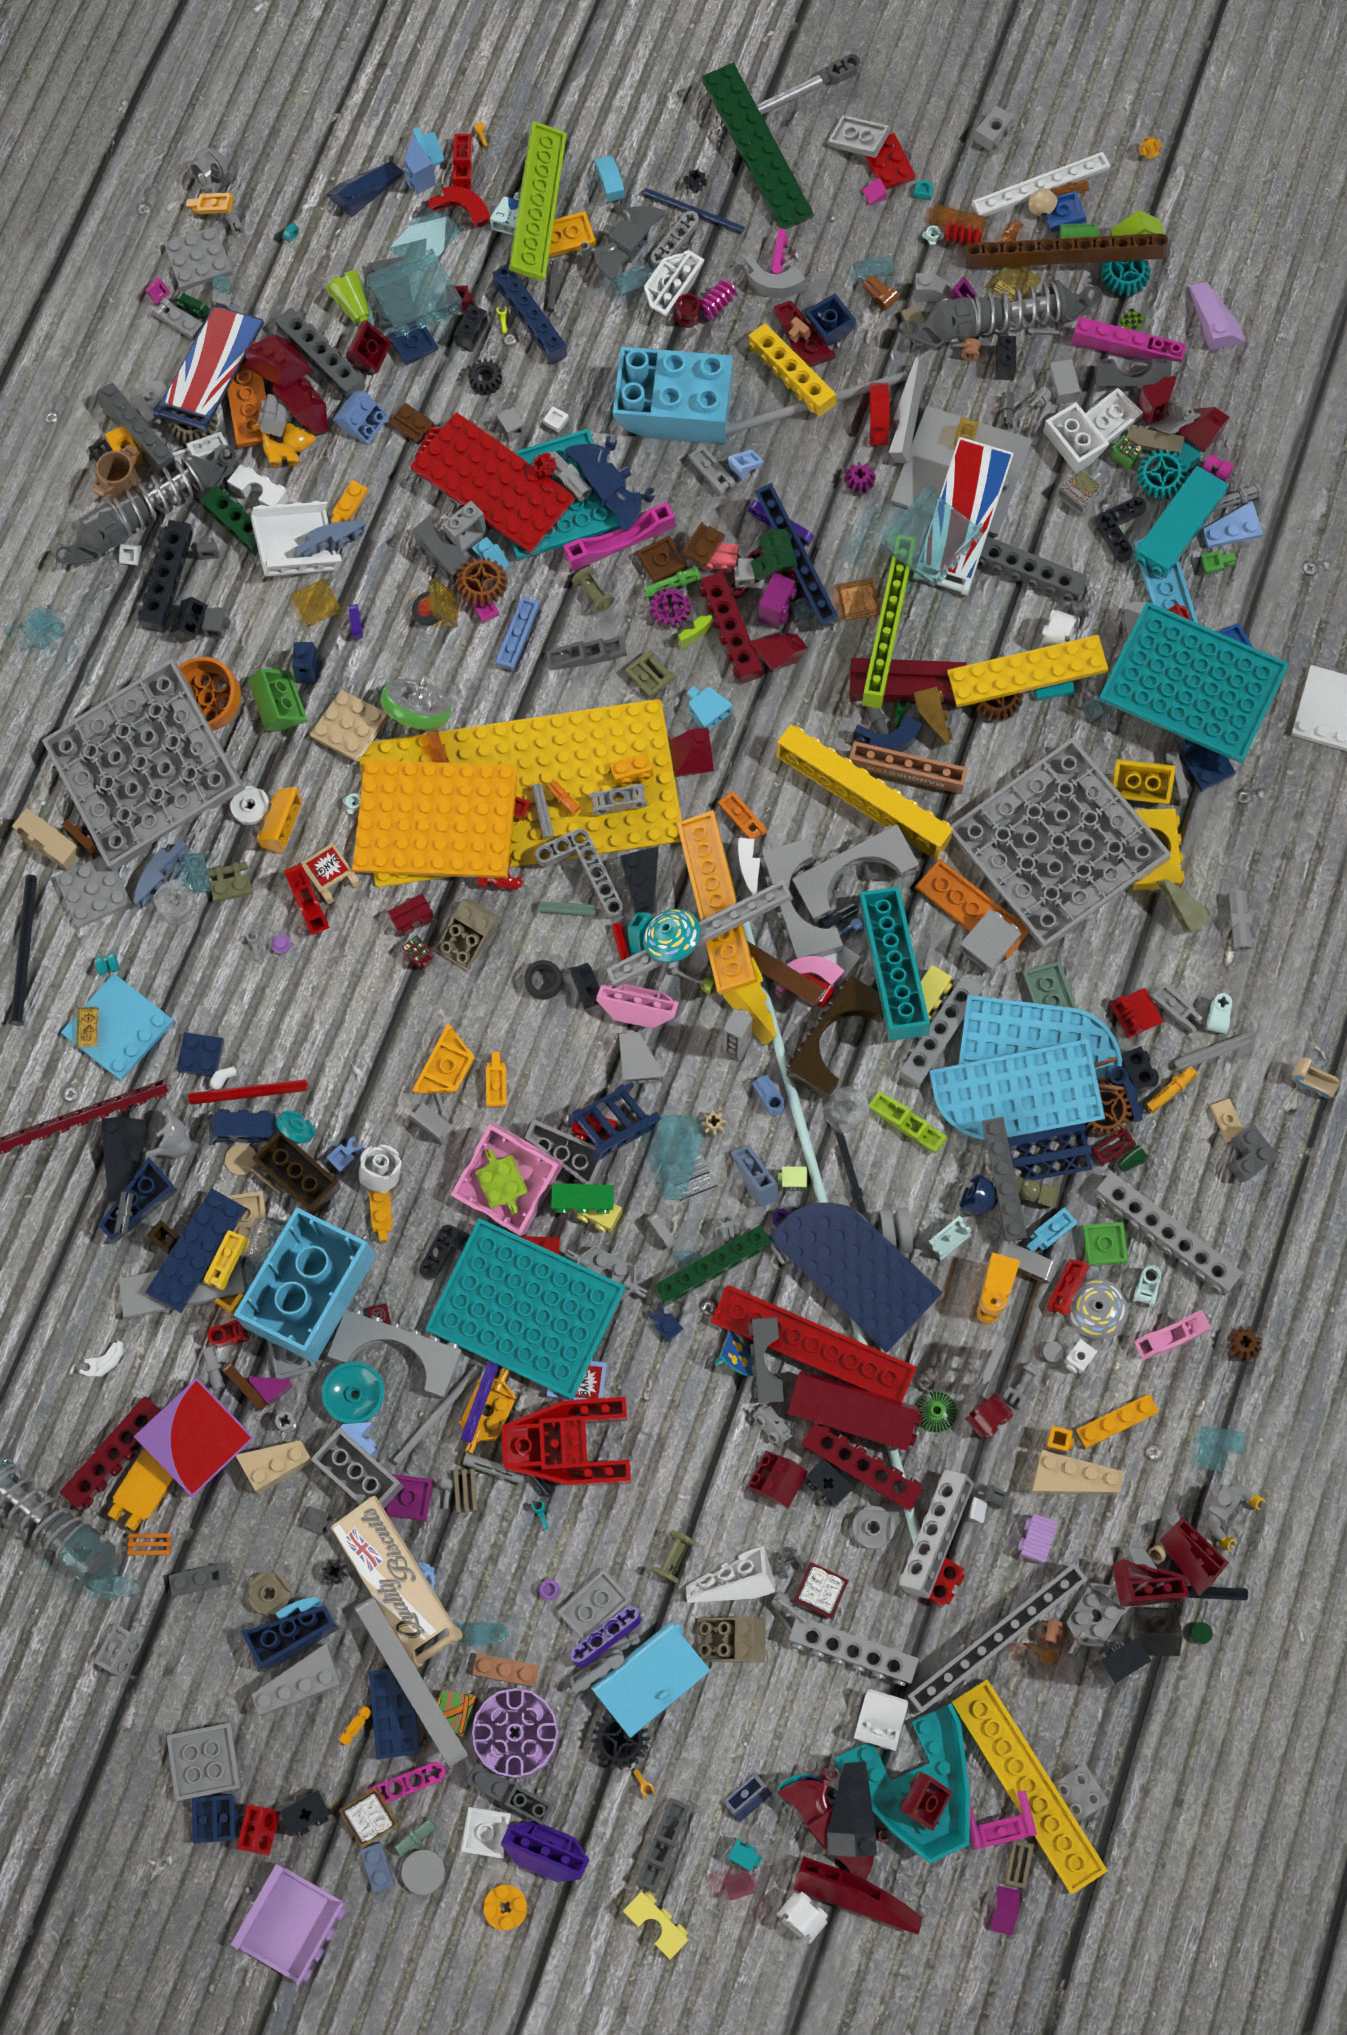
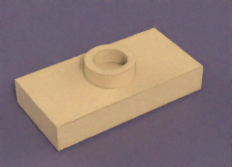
[1210,1098,1243,1143]

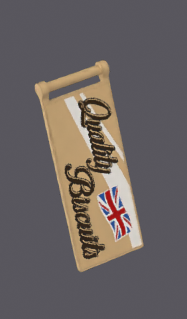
[331,1496,463,1669]

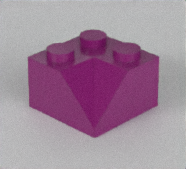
[758,573,797,629]

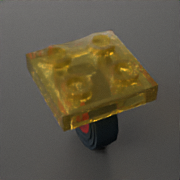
[412,579,458,628]

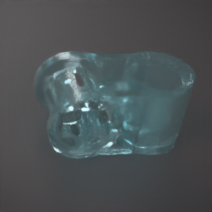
[467,1622,509,1647]

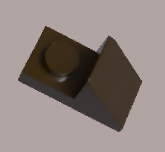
[146,1220,180,1255]

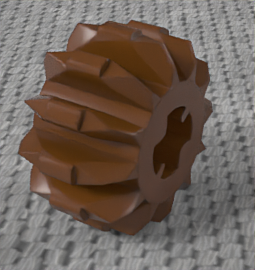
[1226,1326,1262,1361]

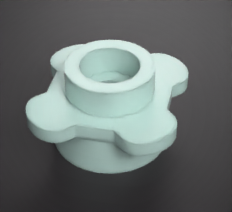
[922,225,944,245]
[343,793,361,814]

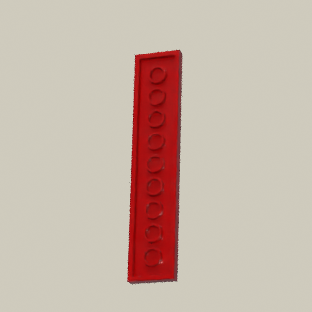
[710,1284,917,1402]

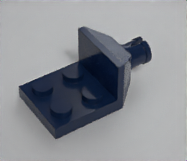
[1179,738,1236,792]

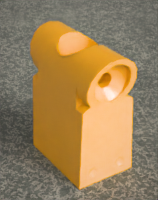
[977,1252,1020,1325]

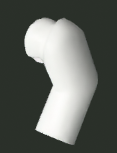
[210,1067,236,1090]

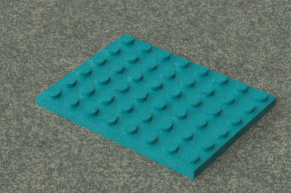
[1098,601,1290,764]
[425,1218,627,1400]

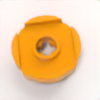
[483,1885,527,1930]

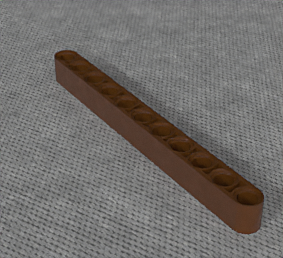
[966,233,1168,268]

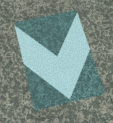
[389,206,465,273]

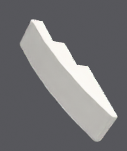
[153,432,228,483]

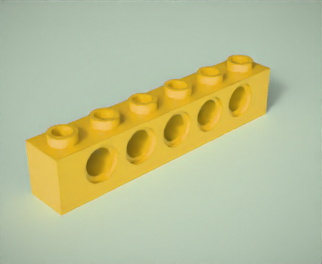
[748,323,836,417]

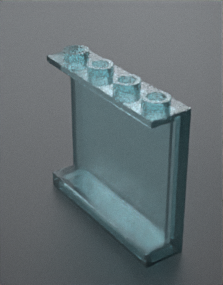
[366,249,462,337]
[880,483,983,586]

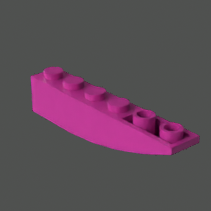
[1071,317,1187,362]

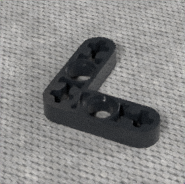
[1096,497,1146,562]
[419,1225,470,1280]

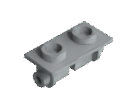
[753,1404,793,1448]

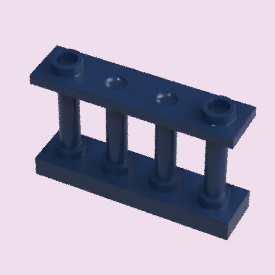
[566,1082,662,1162]

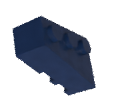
[209,1109,276,1145]

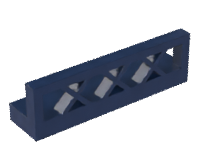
[1008,1123,1088,1159]
[1012,1145,1092,1180]

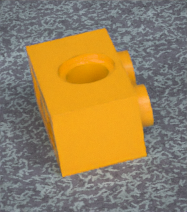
[105,426,144,468]

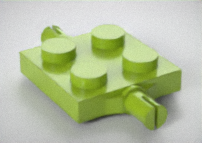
[475,1149,528,1215]

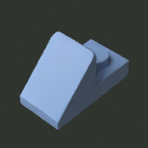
[728,449,764,481]
[340,1422,378,1458]

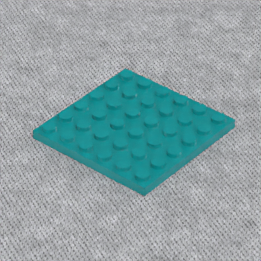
[510,429,620,561]

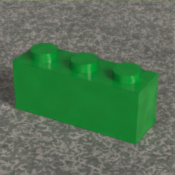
[551,1183,614,1214]

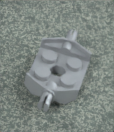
[565,1245,648,1301]
[1065,1579,1128,1658]

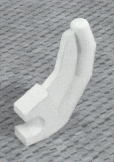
[79,1341,123,1378]

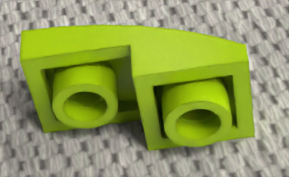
[678,615,712,649]

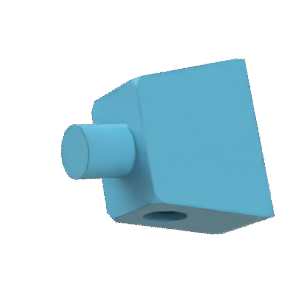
[687,686,733,731]

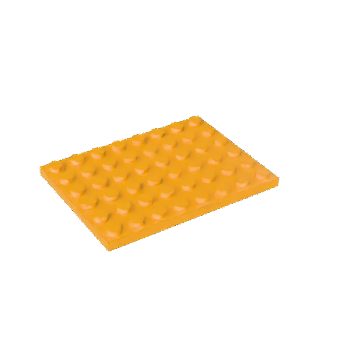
[352,760,519,879]

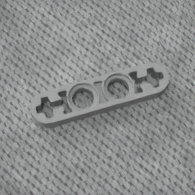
[651,211,699,268]

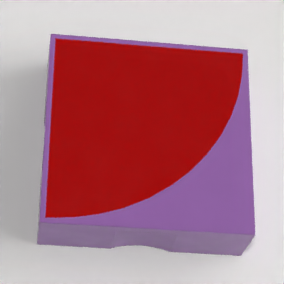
[134,1377,254,1497]

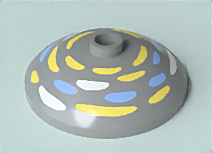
[1067,1278,1128,1340]

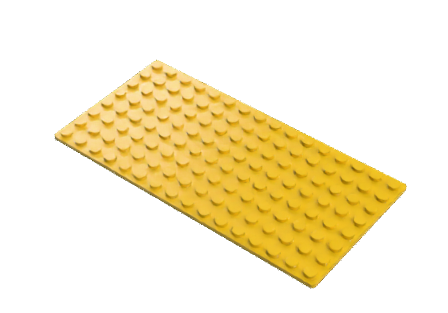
[359,699,682,888]

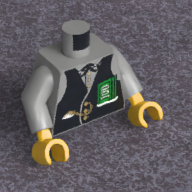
[1206,1483,1265,1552]

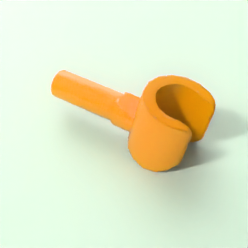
[474,121,488,148]
[633,1769,655,1800]

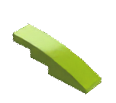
[868,1091,948,1154]

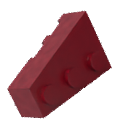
[1160,1517,1229,1595]
[1112,1559,1189,1607]

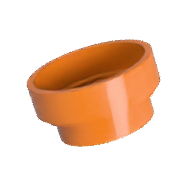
[179,657,241,731]

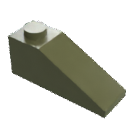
[1157,879,1212,933]

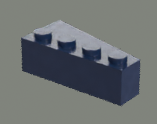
[98,1157,178,1244]

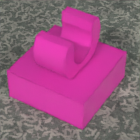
[145,278,171,305]

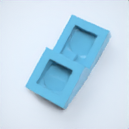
[275,1597,323,1619]

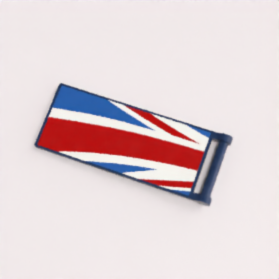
[153,305,264,432]

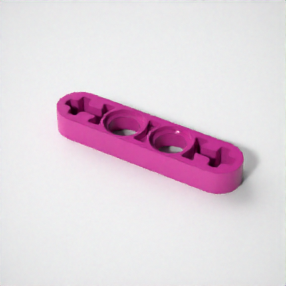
[365,1762,446,1804]

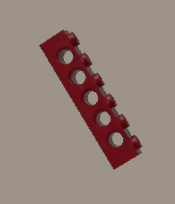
[699,571,763,684]
[59,1396,161,1511]
[801,1423,923,1513]

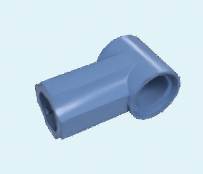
[752,1075,784,1116]

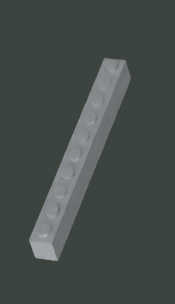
[906,1562,1088,1715]

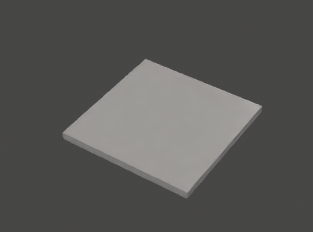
[890,406,1033,537]

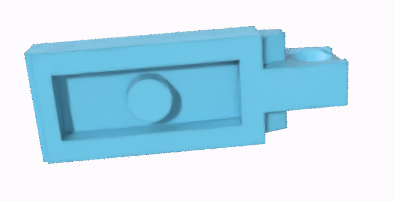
[1025,1207,1078,1252]

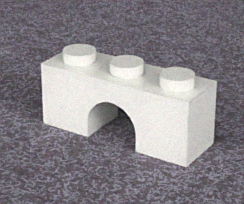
[227,464,289,506]

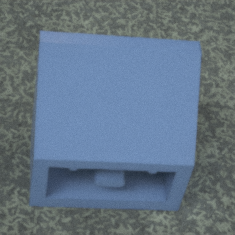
[333,391,389,444]

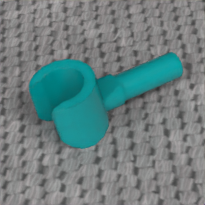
[532,1500,549,1531]

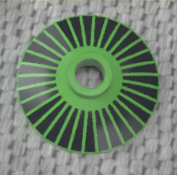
[916,1391,957,1433]

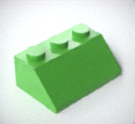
[248,668,308,731]

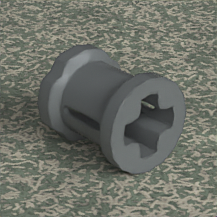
[984,1484,1011,1509]

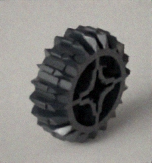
[591,1712,650,1770]

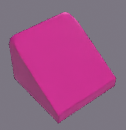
[862,178,887,205]

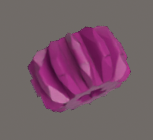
[844,461,876,495]

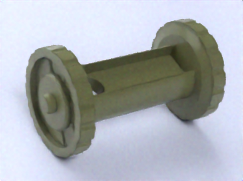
[572,566,615,614]
[652,1530,697,1584]

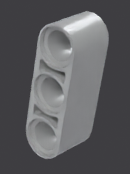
[997,1241,1058,1284]

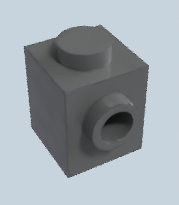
[202,607,230,639]

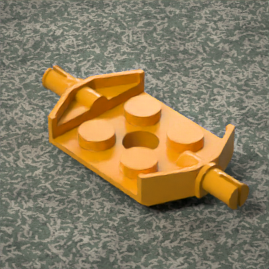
[459,1366,516,1454]

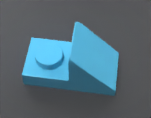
[472,537,510,576]

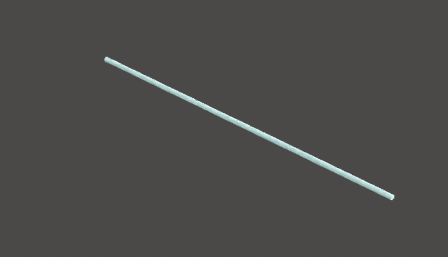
[743,921,927,1555]

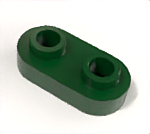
[174,292,209,318]

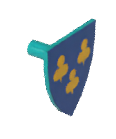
[715,1331,754,1376]

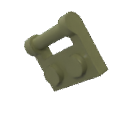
[625,650,676,699]

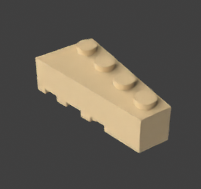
[1030,1450,1124,1495]

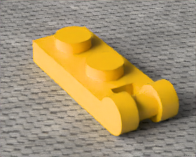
[204,1230,248,1291]

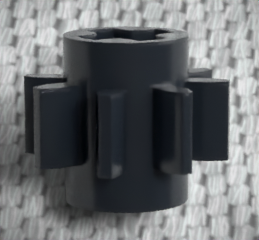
[684,169,707,193]
[322,1559,349,1586]

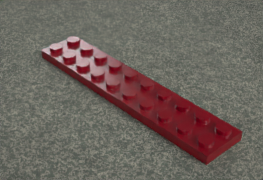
[0,1078,170,1154]

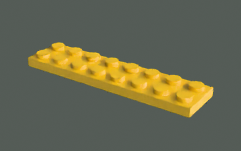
[947,635,1108,708]

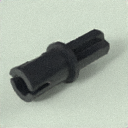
[820,903,859,929]

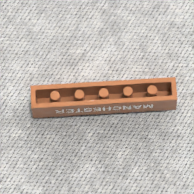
[849,741,968,794]

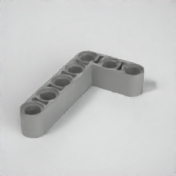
[536,829,623,920]

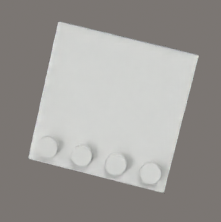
[1291,665,1347,752]

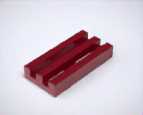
[1091,1128,1137,1167]

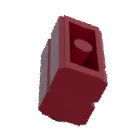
[387,893,435,936]

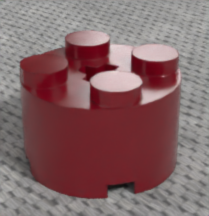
[965,1391,1014,1439]

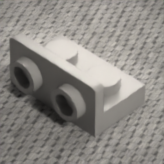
[94,1624,144,1677]

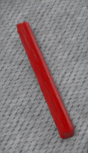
[188,1079,308,1105]

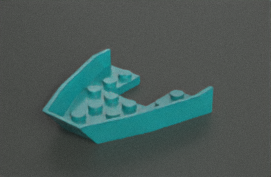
[833,1703,970,1864]

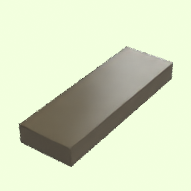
[1126,426,1185,456]

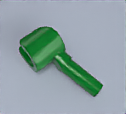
[893,699,909,727]

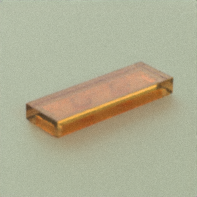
[930,204,987,232]

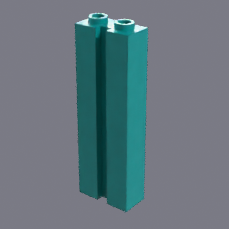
[1134,466,1229,578]

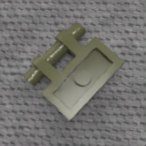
[208,862,253,903]

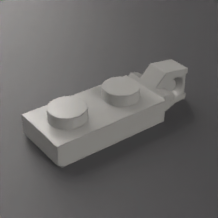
[1166,751,1188,806]

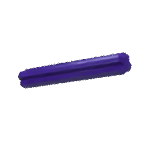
[461,1362,498,1443]

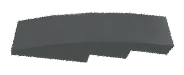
[546,635,627,670]
[635,1797,690,1894]

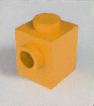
[1045,1426,1074,1455]

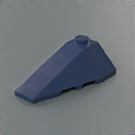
[327,161,404,218]

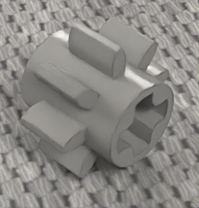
[714,1216,740,1241]

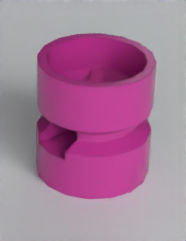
[1202,453,1234,483]

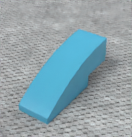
[594,155,625,202]

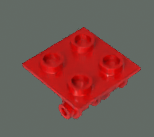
[1110,988,1163,1039]

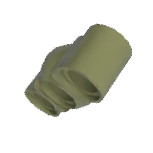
[1015,1176,1061,1208]

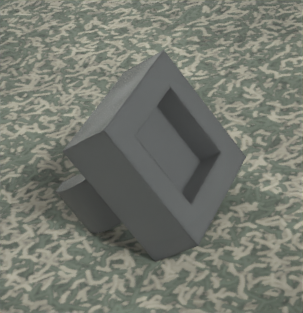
[197,537,219,560]

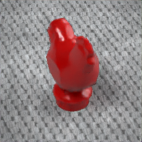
[477,857,523,890]

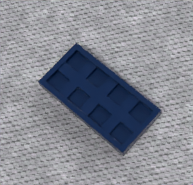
[369,1669,420,1760]

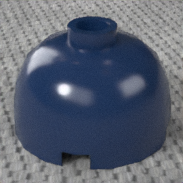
[959,1174,998,1216]

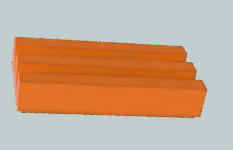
[127,1533,172,1556]

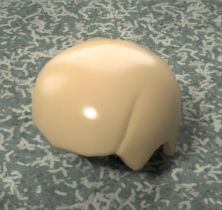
[1028,188,1058,216]

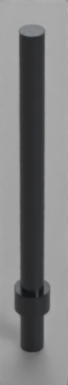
[825,1098,866,1214]

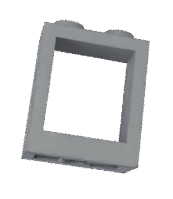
[442,501,487,554]

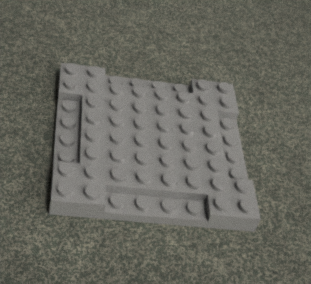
[42,658,245,871]
[951,737,1171,951]

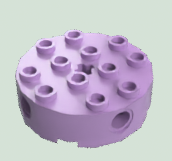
[472,1688,559,1778]

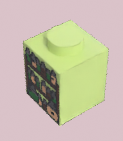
[778,1167,807,1191]

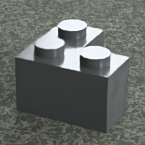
[1228,1123,1278,1183]

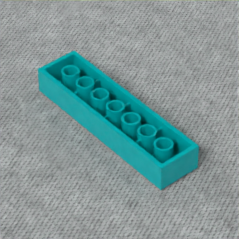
[860,887,930,1041]

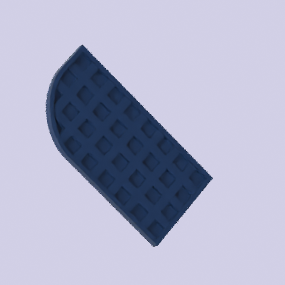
[768,1202,943,1353]

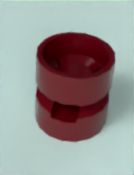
[676,293,700,328]

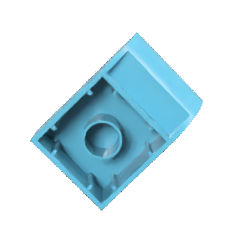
[613,347,733,444]

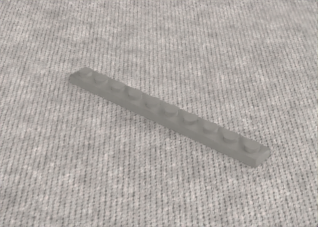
[607,880,793,988]

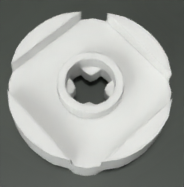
[230,786,270,825]

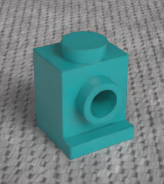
[728,1838,763,1871]

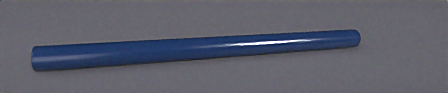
[643,188,745,233]

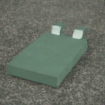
[1022,961,1077,1008]

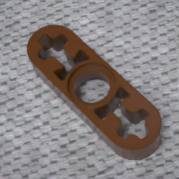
[221,1361,268,1411]

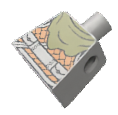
[1056,470,1102,517]

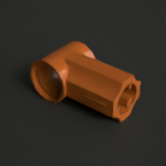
[862,275,899,311]

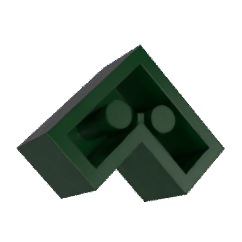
[750,529,798,580]

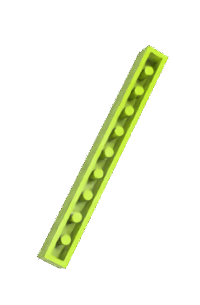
[862,535,916,709]

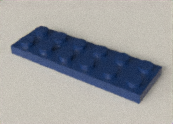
[145,1188,247,1314]

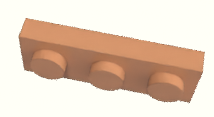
[472,1653,540,1688]

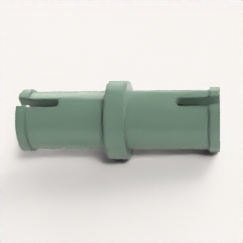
[394,1817,437,1856]

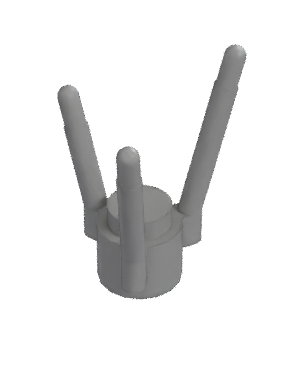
[1013,387,1053,435]
[770,1591,814,1633]

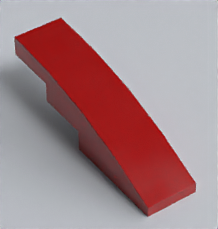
[452,134,472,190]

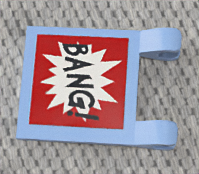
[546,1361,607,1400]

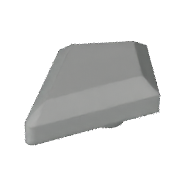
[1125,1547,1157,1569]

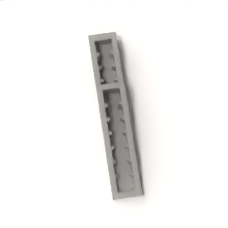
[889,357,926,463]

